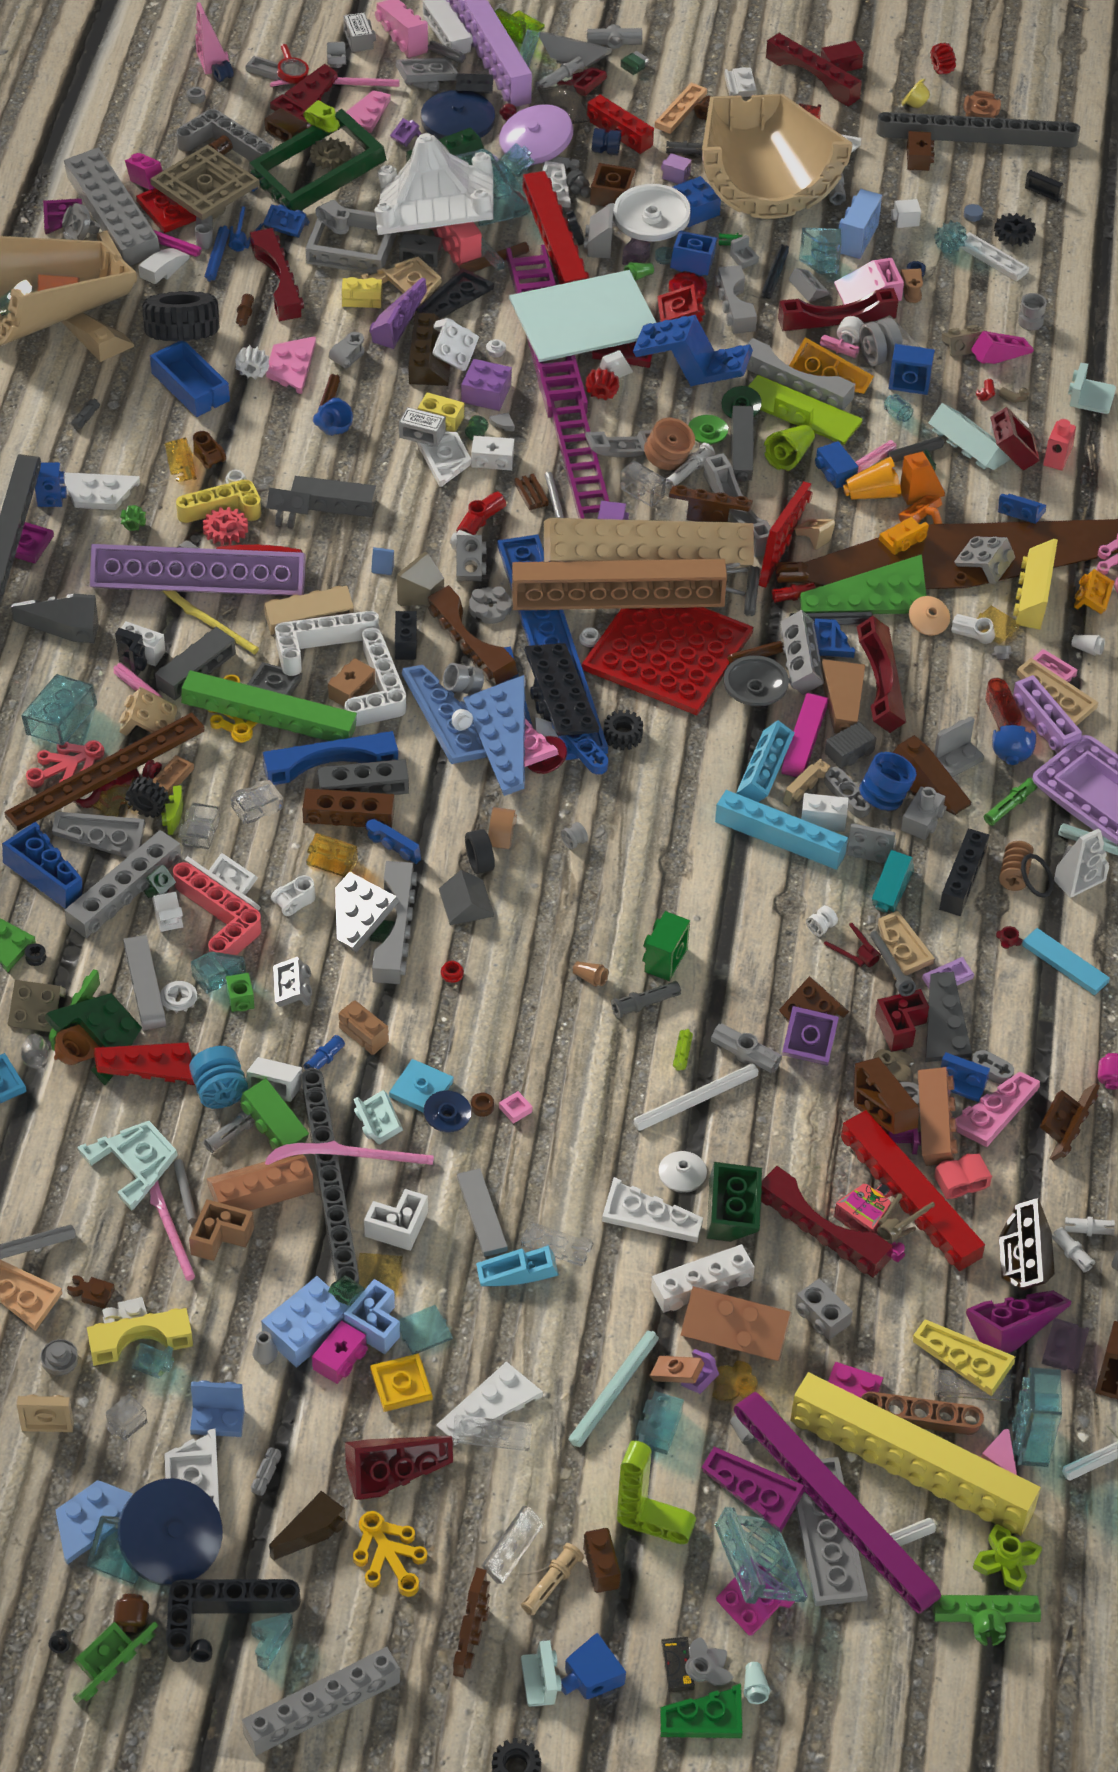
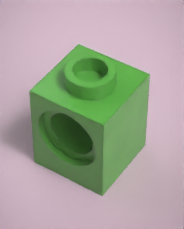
[226,973,255,1012]

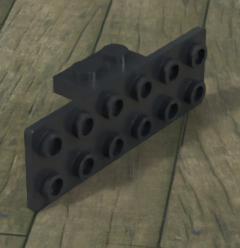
[524,643,599,736]

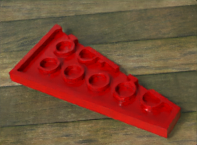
[758,481,813,588]

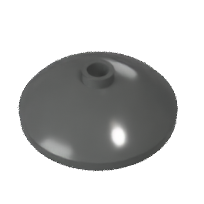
[724,656,789,706]

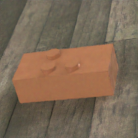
[681,1286,792,1362]

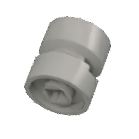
[1018,293,1047,331]
[443,663,484,695]

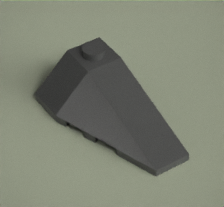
[12,594,99,643]

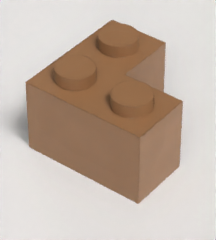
[189,1199,254,1261]

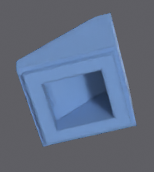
[371,547,394,575]

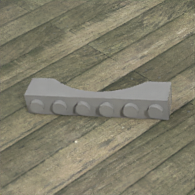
[746,338,855,410]
[703,453,771,557]
[372,861,417,984]

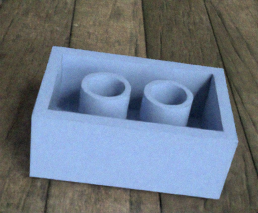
[837,189,882,259]
[261,1276,350,1368]

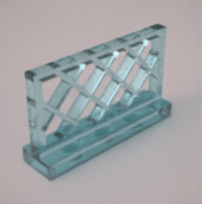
[715,1507,808,1604]

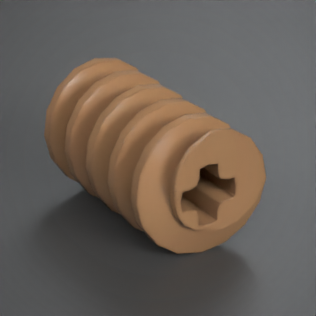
[999,841,1034,891]

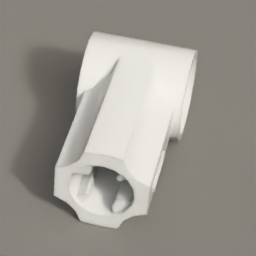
[951,614,995,644]

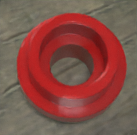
[441,961,464,983]

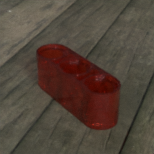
[985,678,1022,730]

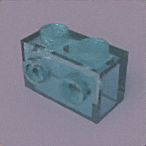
[635,1391,684,1455]

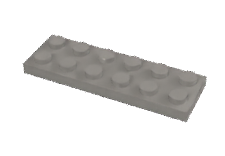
[789,1457,868,1606]

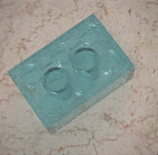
[21,674,97,745]

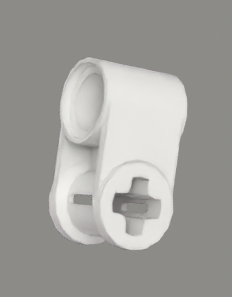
[271,875,316,916]

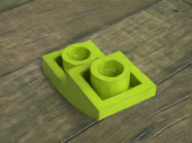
[161,785,183,835]

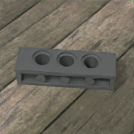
[317,759,409,795]

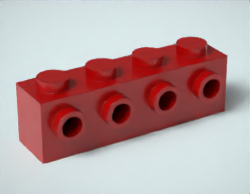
[587,94,654,154]

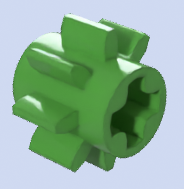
[120,505,146,531]

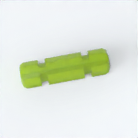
[673,1029,693,1071]

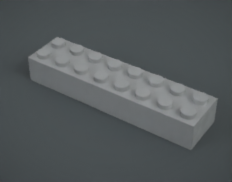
[64,147,160,266]

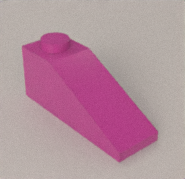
[971,331,1034,364]

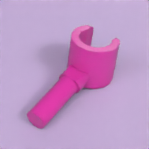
[891,1242,905,1262]

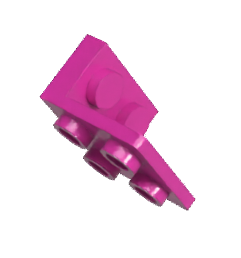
[716,1560,796,1636]

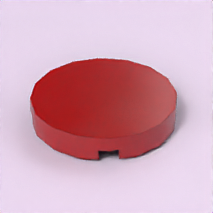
[668,272,707,298]

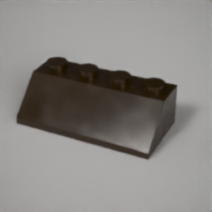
[408,313,451,386]

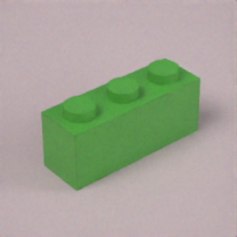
[240,1078,309,1150]

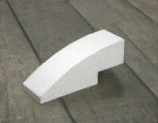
[139,248,190,285]

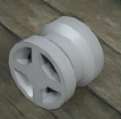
[561,822,588,849]

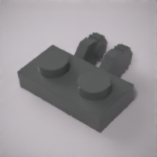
[266,488,311,529]

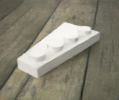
[602,1177,703,1243]

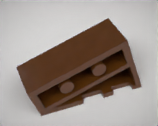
[854,1057,920,1135]

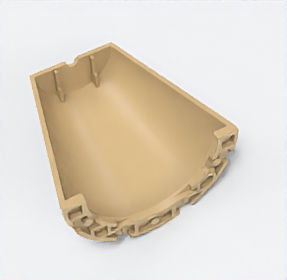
[702,94,853,219]
[0,236,137,346]

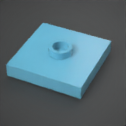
[389,1059,454,1113]

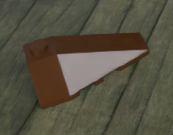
[892,735,972,815]

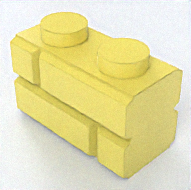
[342,277,382,308]

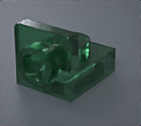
[328,1275,365,1306]

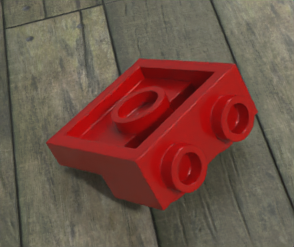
[657,284,706,322]

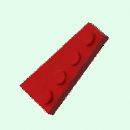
[94,1042,195,1085]

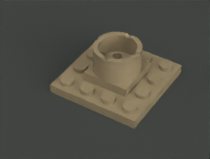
[150,144,260,221]

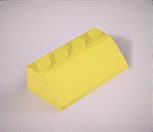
[1013,539,1058,630]

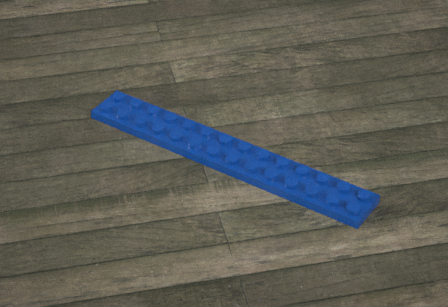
[498,534,608,761]

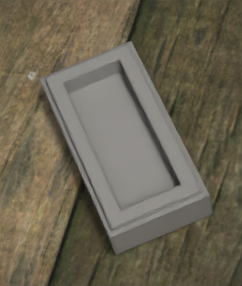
[246,56,287,81]

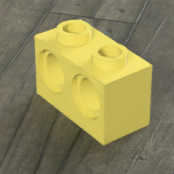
[418,392,464,432]

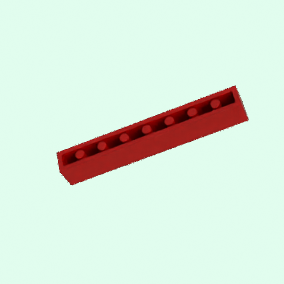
[522,171,589,284]
[841,1110,985,1272]

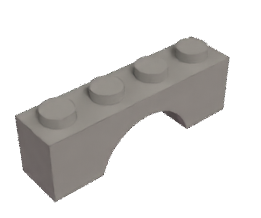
[715,265,757,334]

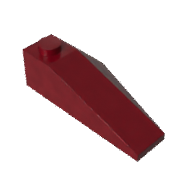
[345,1436,453,1500]

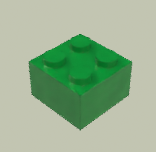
[642,911,690,982]

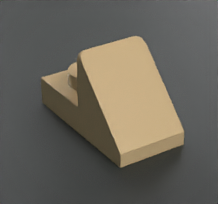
[794,519,835,550]

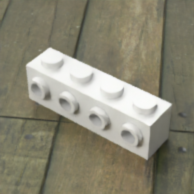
[423,0,473,54]
[651,1244,755,1313]

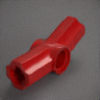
[456,491,506,535]

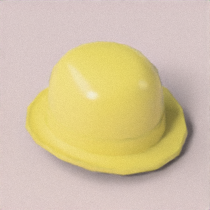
[902,79,930,109]

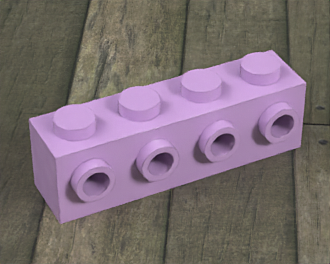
[1012,675,1082,754]

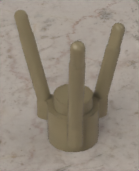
[877,1194,935,1244]

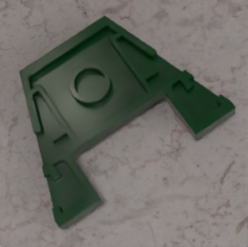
[44,993,142,1086]

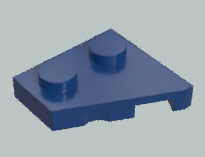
[814,618,855,658]

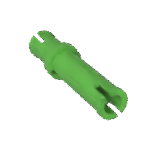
[984,778,1038,826]

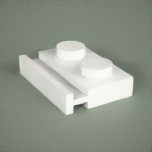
[724,67,757,97]

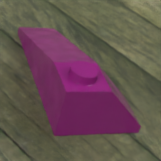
[966,1290,1071,1353]

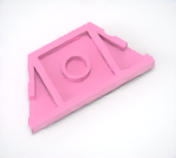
[266,337,316,394]

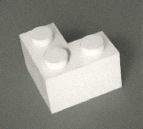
[364,1189,428,1251]

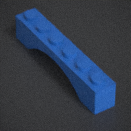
[263,731,398,786]

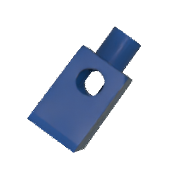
[561,1633,626,1699]

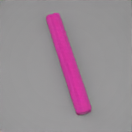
[153,230,202,257]

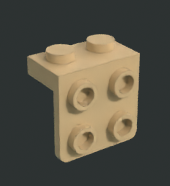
[119,687,177,736]

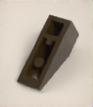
[269,1491,346,1560]

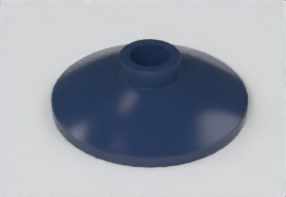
[424,1090,472,1132]

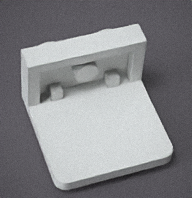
[433,318,479,371]

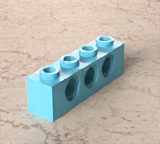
[736,720,795,802]

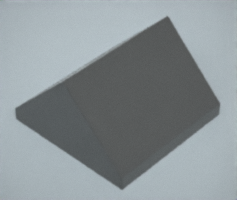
[439,870,494,925]

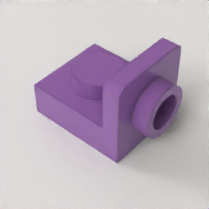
[390,118,422,147]
[681,1349,719,1394]

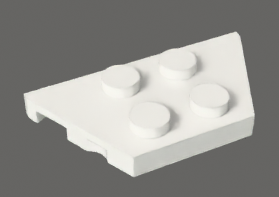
[416,431,471,487]
[65,472,140,510]
[165,1429,220,1514]

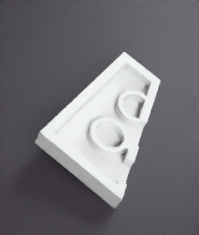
[542,161,571,208]

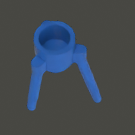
[228,206,263,252]

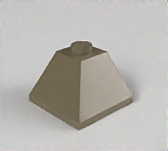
[397,552,444,606]

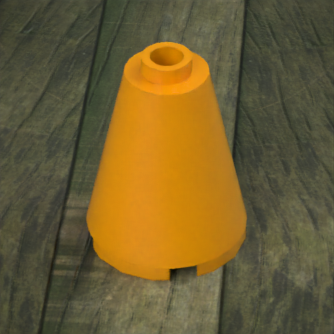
[843,457,901,500]

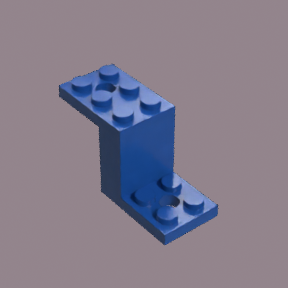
[633,315,753,386]

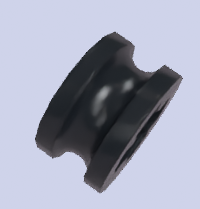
[25,944,46,966]

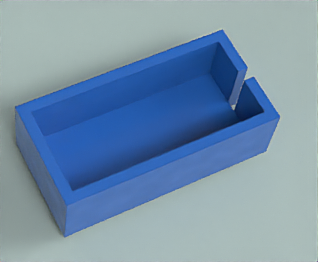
[150,341,230,417]

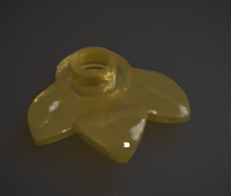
[712,1360,758,1401]

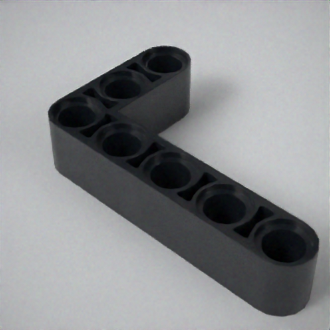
[166,1579,301,1662]

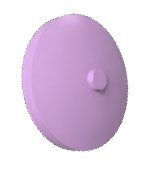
[499,105,573,165]

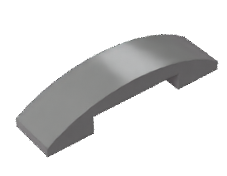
[585,431,651,457]

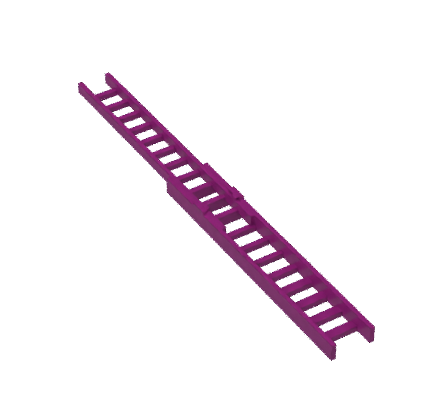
[506,244,610,519]

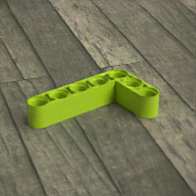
[617,1441,697,1544]

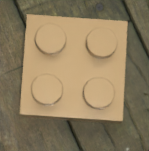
[17,1394,74,1432]

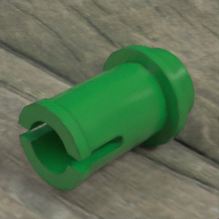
[719,233,743,246]

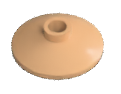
[909,596,950,636]

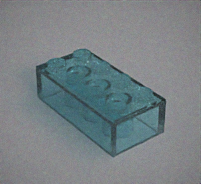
[1012,1367,1062,1467]

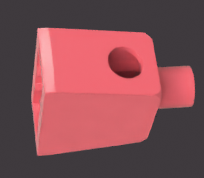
[1043,419,1076,471]

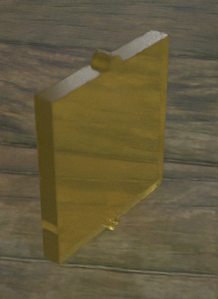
[977,605,1020,645]
[358,1253,403,1293]

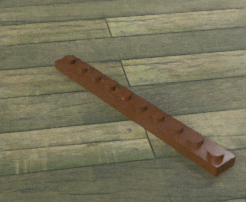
[4,712,205,832]

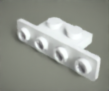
[185,853,261,911]

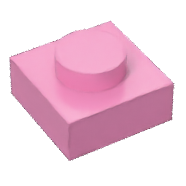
[499,1091,533,1124]

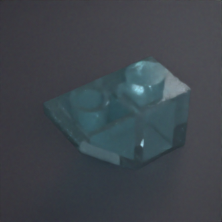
[191,952,246,994]

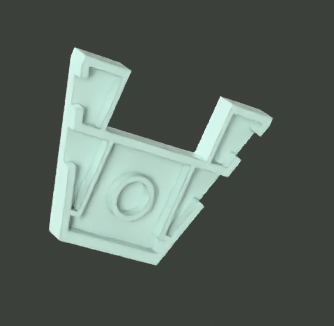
[77,1121,178,1211]

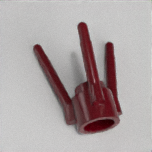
[824,923,881,968]

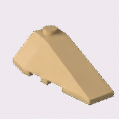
[62,313,134,362]

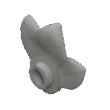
[685,1637,733,1686]

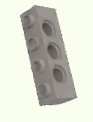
[781,610,824,695]

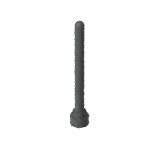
[870,930,916,996]

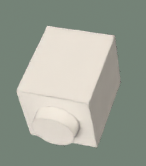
[891,199,921,228]

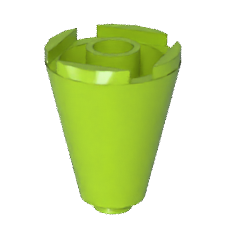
[764,425,815,471]

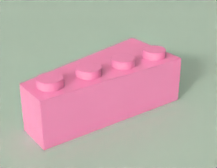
[375,0,428,58]

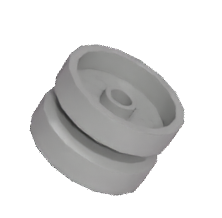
[859,318,903,366]

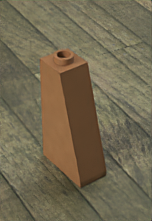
[821,659,865,734]

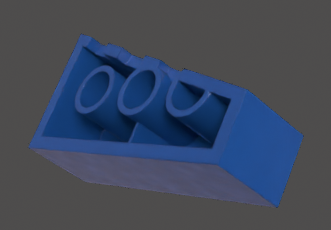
[2,822,82,909]

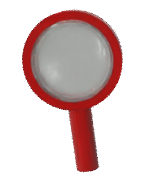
[277,44,309,84]

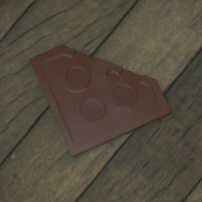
[453,1567,490,1678]

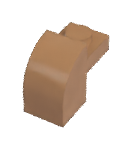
[488,807,517,849]

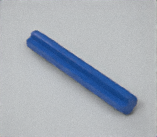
[204,225,230,282]

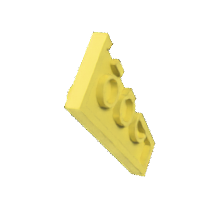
[913,1319,1015,1396]

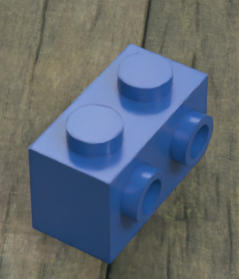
[815,441,859,489]
[35,462,67,507]

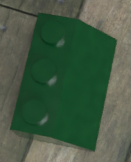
[706,1162,762,1242]

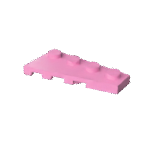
[952,1072,1040,1147]

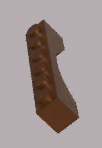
[427,585,518,685]

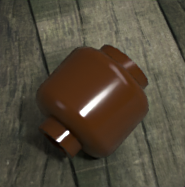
[113,1594,149,1635]

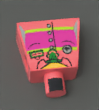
[834,1184,892,1234]

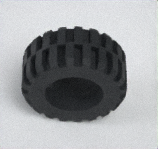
[142,291,220,342]

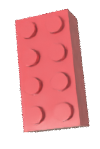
[429,222,482,268]

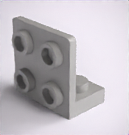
[934,716,984,777]
[847,823,897,863]

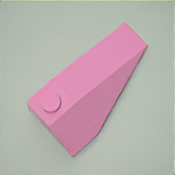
[195,2,229,75]

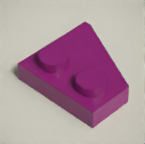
[43,199,82,234]

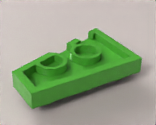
[0,918,36,973]

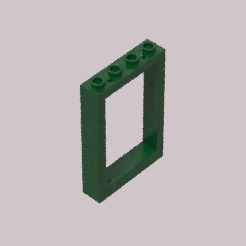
[249,109,387,211]

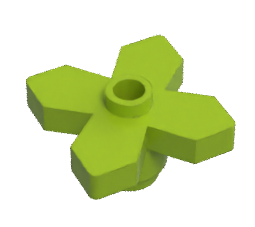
[973,1524,1042,1592]

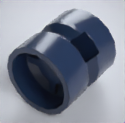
[592,128,621,156]

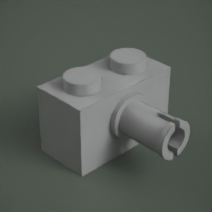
[901,787,947,840]

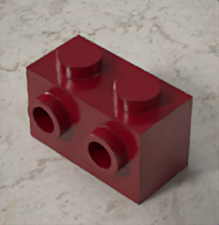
[821,40,864,72]

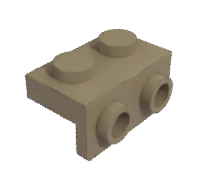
[942,325,986,357]

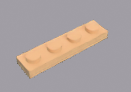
[655,82,707,134]

